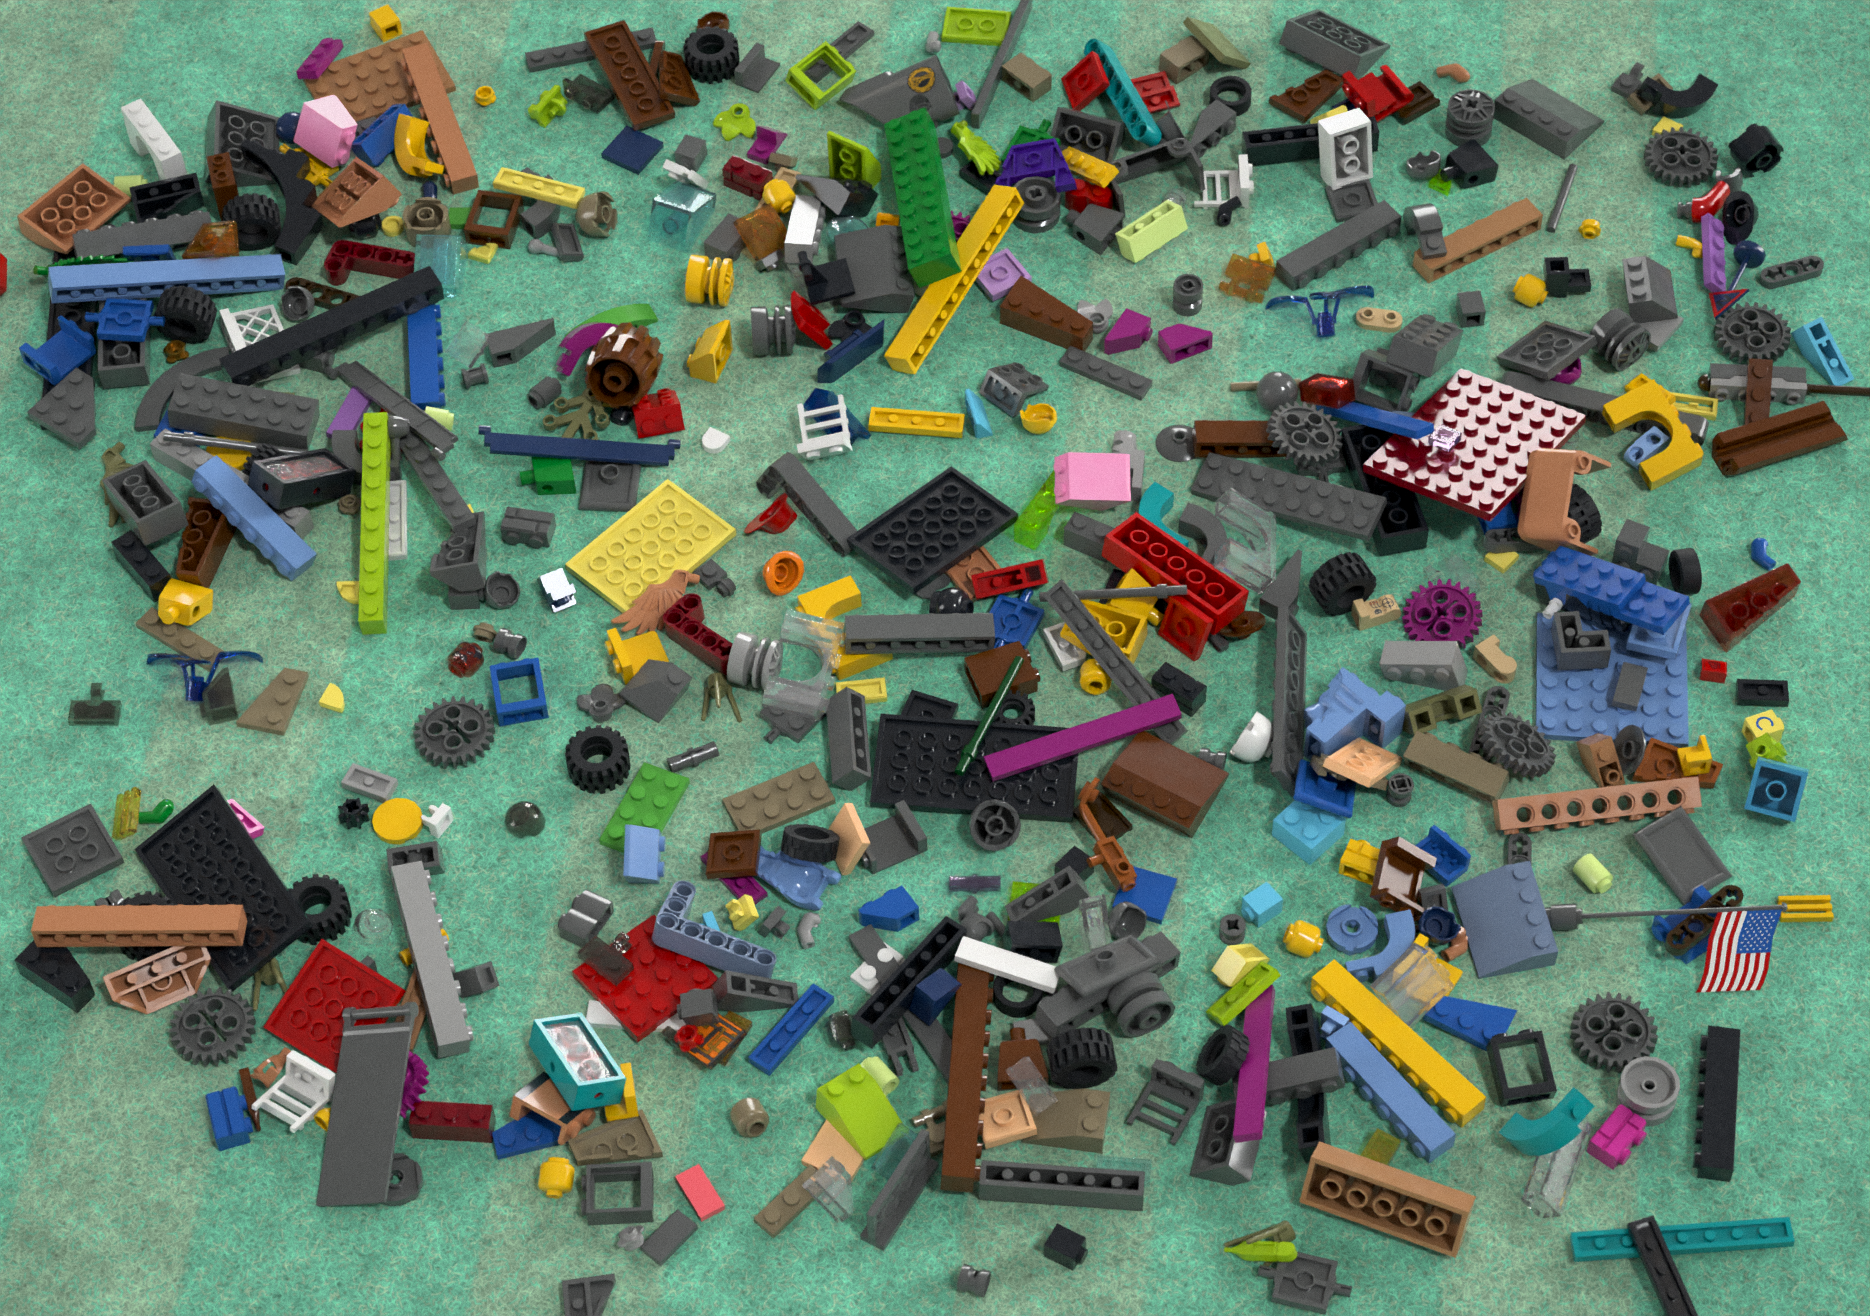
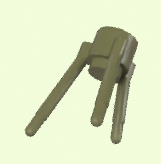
[701,673,742,723]
[253,958,288,1011]
[1224,1220,1296,1270]

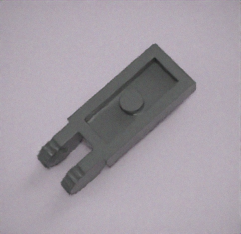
[881,1017,919,1077]

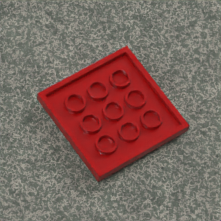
[572,915,719,1043]
[263,939,406,1074]

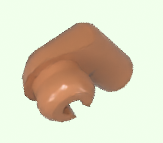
[1437,63,1470,83]
[1441,927,1468,963]

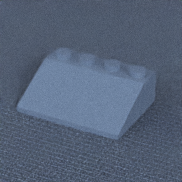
[1451,861,1558,979]

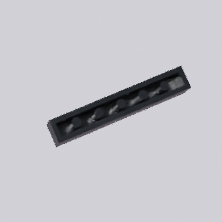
[1241,116,1380,166]
[851,916,967,1049]
[1693,1025,1741,1182]

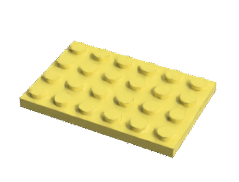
[565,479,736,613]

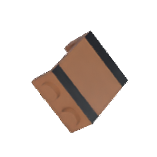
[509,1072,596,1145]

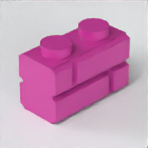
[1586,1104,1647,1170]

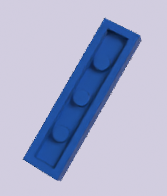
[748,983,834,1076]

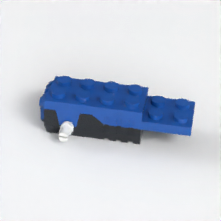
[1533,545,1690,635]

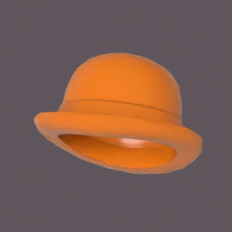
[762,551,804,596]

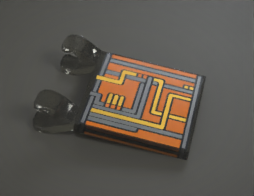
[661,1013,747,1070]

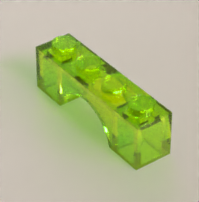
[1014,470,1060,551]

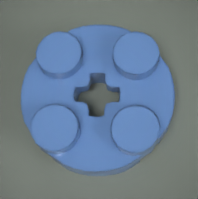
[1326,904,1378,955]

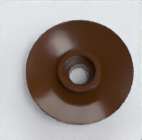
[1219,611,1266,639]

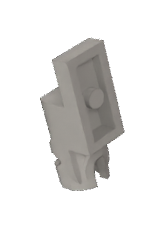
[1112,430,1145,501]

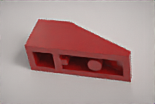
[971,559,1049,599]

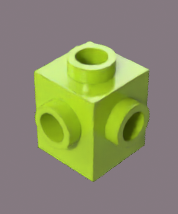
[1746,732,1788,770]

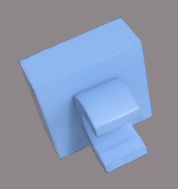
[1320,1005,1349,1040]

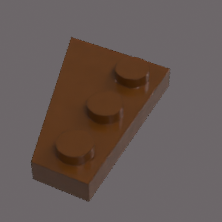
[659,50,700,106]
[1269,70,1343,123]

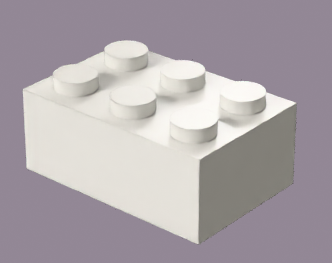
[1318,108,1373,191]

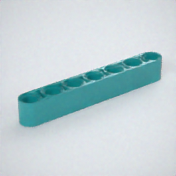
[1084,38,1162,147]

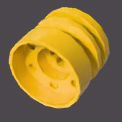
[685,255,734,307]

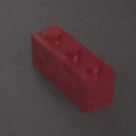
[409,1101,496,1143]

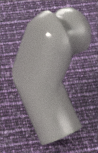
[797,912,821,949]

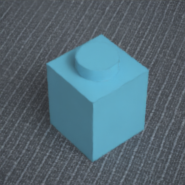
[1241,882,1283,928]

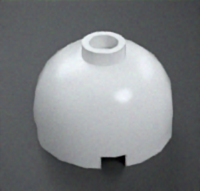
[1229,711,1274,763]

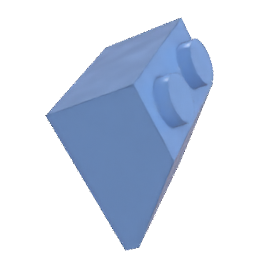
[623,825,666,884]

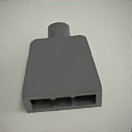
[1066,204,1124,255]

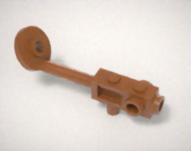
[1078,777,1137,892]

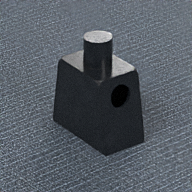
[1440,139,1499,189]

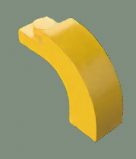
[394,113,444,178]

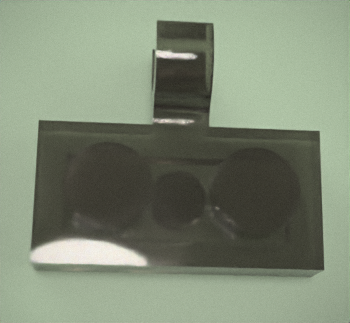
[68,683,122,726]
[577,931,634,986]

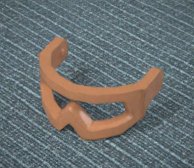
[250,1047,291,1089]

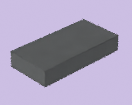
[550,223,584,262]
[1612,662,1648,712]
[640,1209,698,1266]

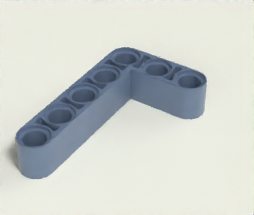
[652,881,777,978]

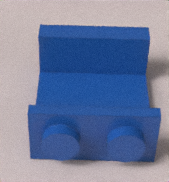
[19,315,96,386]
[1651,885,1717,965]

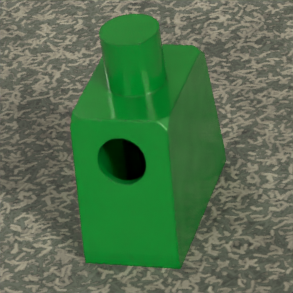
[519,457,576,495]

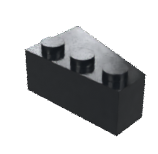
[129,173,205,223]
[14,940,95,1013]

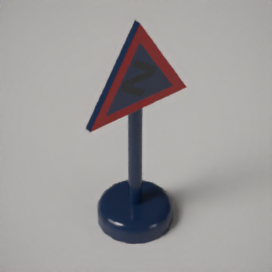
[1708,240,1766,319]

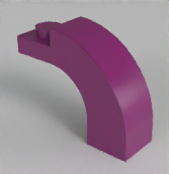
[556,322,619,377]

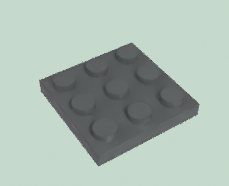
[1497,321,1597,380]
[21,804,124,897]

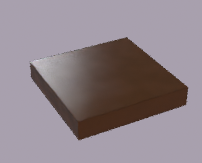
[705,829,762,879]

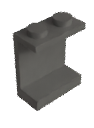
[860,800,928,874]

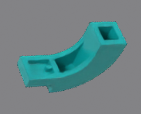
[1139,482,1189,548]
[1499,1087,1595,1156]

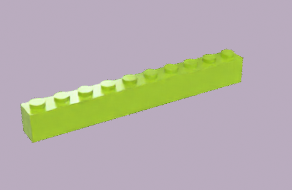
[358,412,391,635]

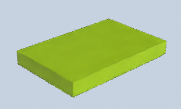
[941,7,1011,46]

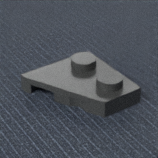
[562,1273,616,1316]

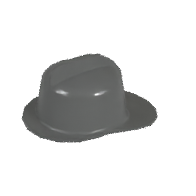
[1156,101,1185,144]

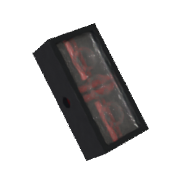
[248,448,356,510]

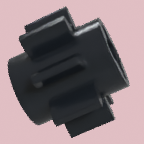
[338,798,369,830]

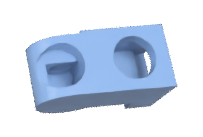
[1623,426,1670,471]

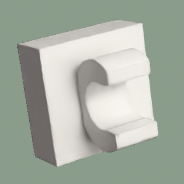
[421,803,453,838]

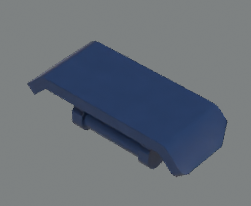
[817,320,884,383]

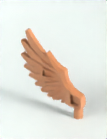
[611,569,700,636]

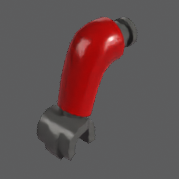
[1677,167,1743,223]

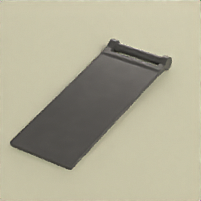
[316,1002,419,1207]

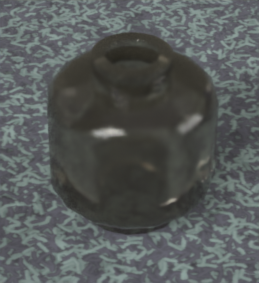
[824,1010,859,1052]

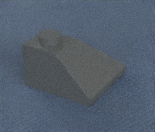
[619,659,692,723]

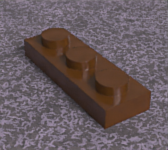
[1743,358,1773,425]

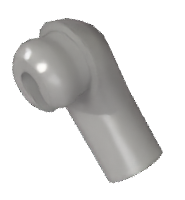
[925,31,941,54]

